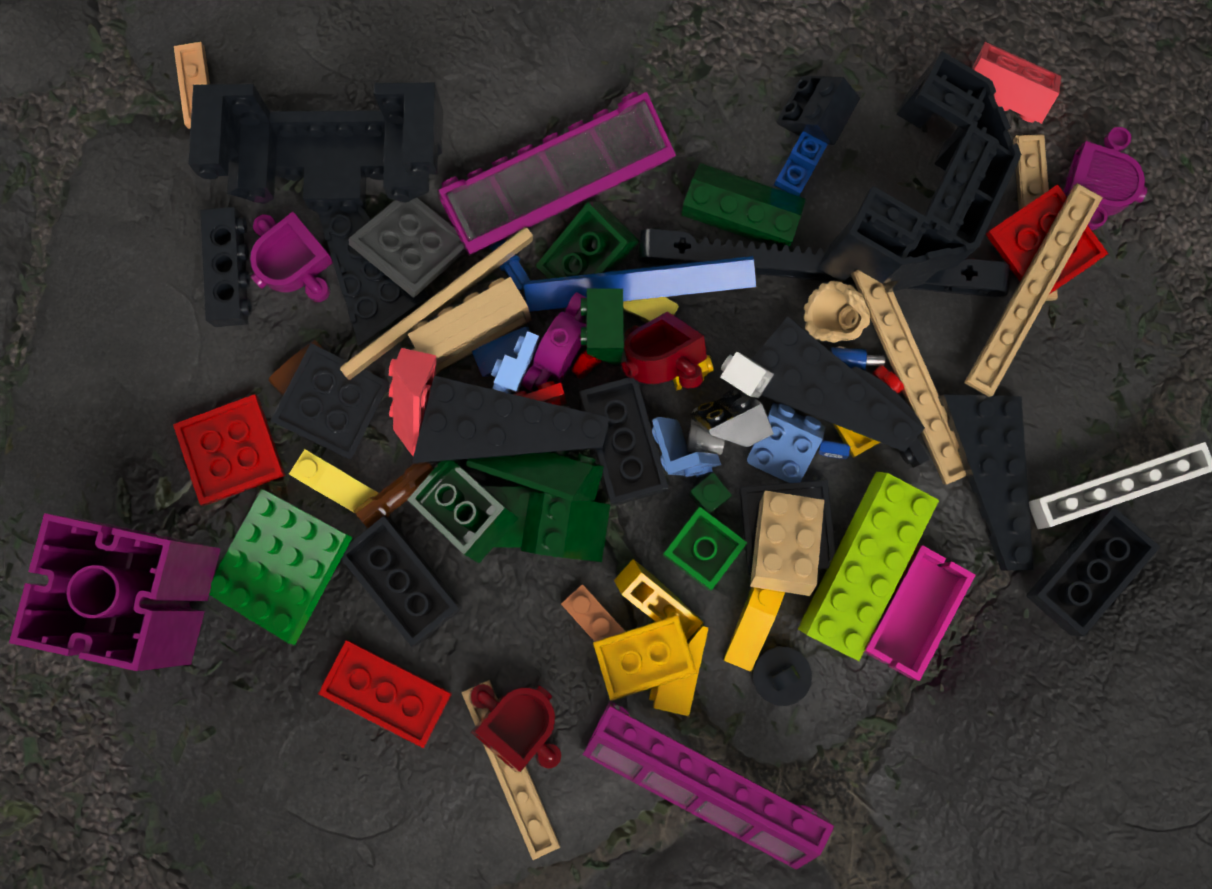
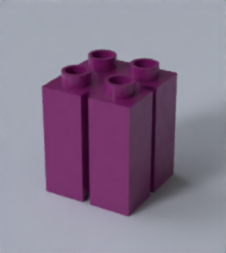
[9,513,221,671]

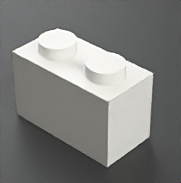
[721,352,774,398]

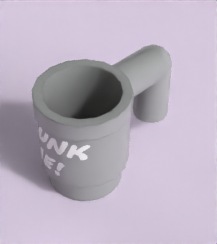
[687,407,725,455]

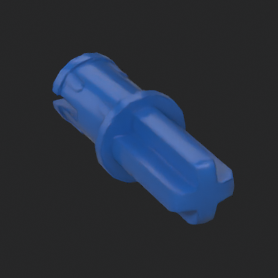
[489,239,530,290]

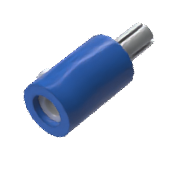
[830,346,885,370]

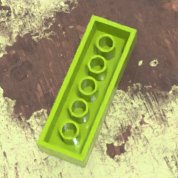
[798,472,939,661]

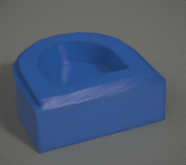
[819,440,850,459]

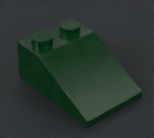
[535,202,639,279]
[581,288,624,366]
[407,460,519,563]
[521,492,610,562]

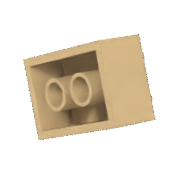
[750,491,824,596]

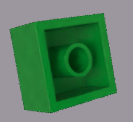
[663,507,747,591]

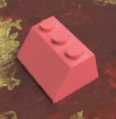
[972,42,1061,124]
[389,348,436,457]

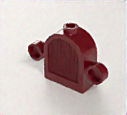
[622,311,707,388]
[469,684,561,772]

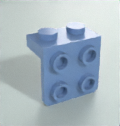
[747,403,825,483]
[652,417,721,477]

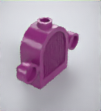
[1063,127,1148,230]
[250,212,333,302]
[521,292,587,392]

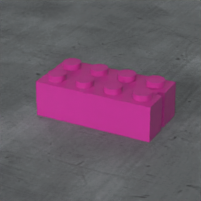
[864,545,975,681]

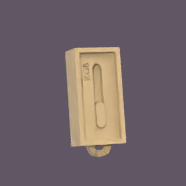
[407,277,532,374]

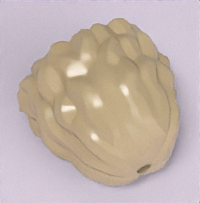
[803,281,870,343]

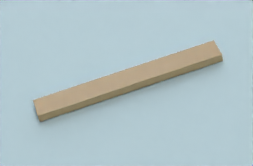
[964,183,1103,397]
[340,228,533,380]
[851,270,967,485]

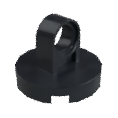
[752,646,812,706]

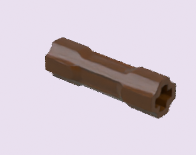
[354,462,434,528]

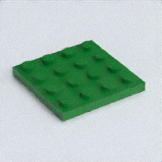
[209,489,353,645]

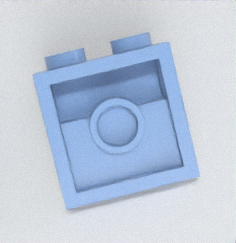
[491,331,540,394]

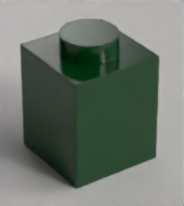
[689,473,732,514]

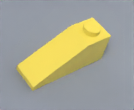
[289,449,378,513]

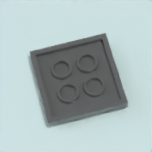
[349,198,466,298]

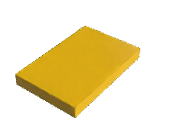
[593,615,697,701]

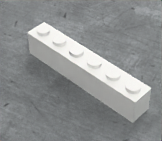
[1029,442,1212,529]

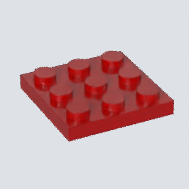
[986,184,1109,294]
[173,394,286,506]

